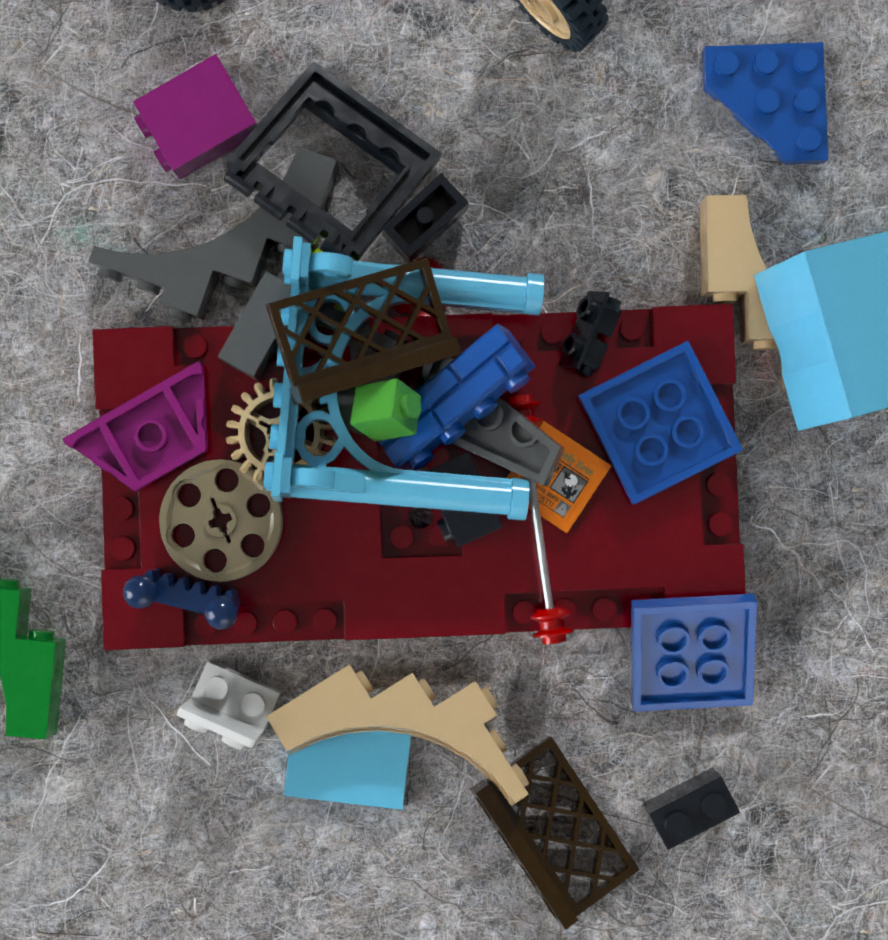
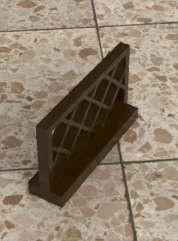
[266,257,462,405]
[469,736,639,930]

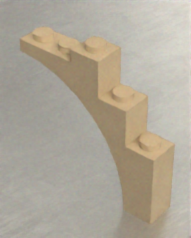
[700,195,786,390]
[266,664,529,807]

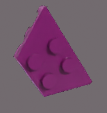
[62,361,208,491]

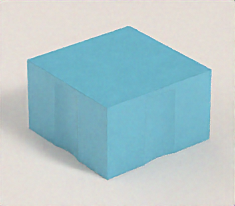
[754,231,888,431]

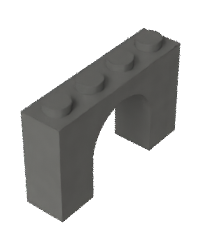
[218,271,407,439]

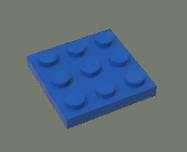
[577,341,743,505]
[631,593,758,712]

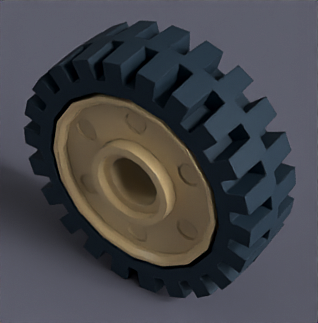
[513,0,609,52]

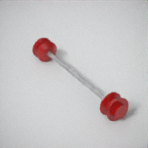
[507,394,574,645]

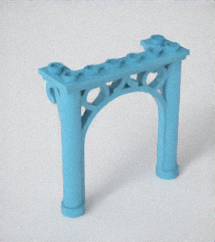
[264,236,544,521]

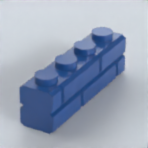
[378,324,536,470]

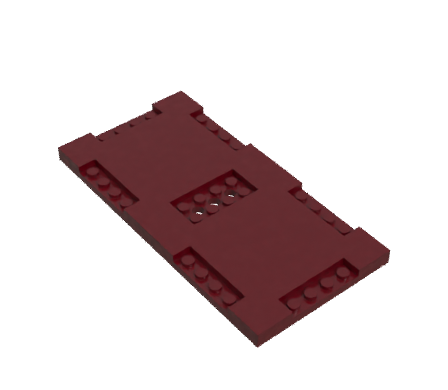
[92,303,746,650]

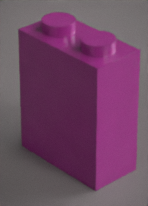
[133,54,257,179]

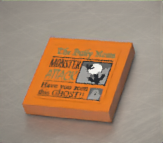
[506,421,612,533]

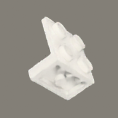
[176,660,282,750]

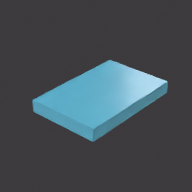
[284,731,411,810]

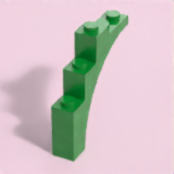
[0,578,66,740]

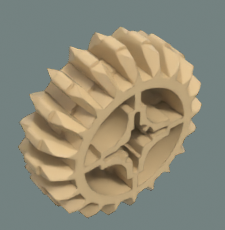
[226,378,336,483]

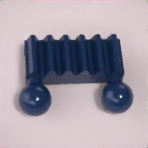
[123,568,241,629]

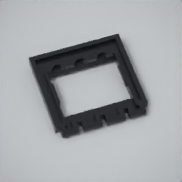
[223,61,442,261]

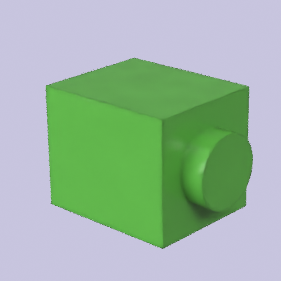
[350,378,421,442]

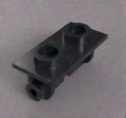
[558,291,622,377]

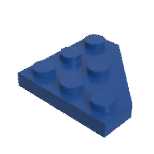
[702,42,828,165]

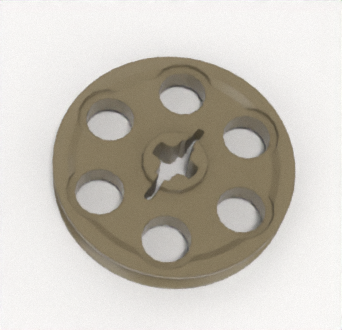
[159,459,283,582]

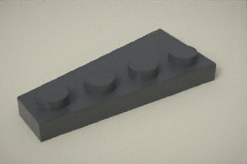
[414,357,565,486]

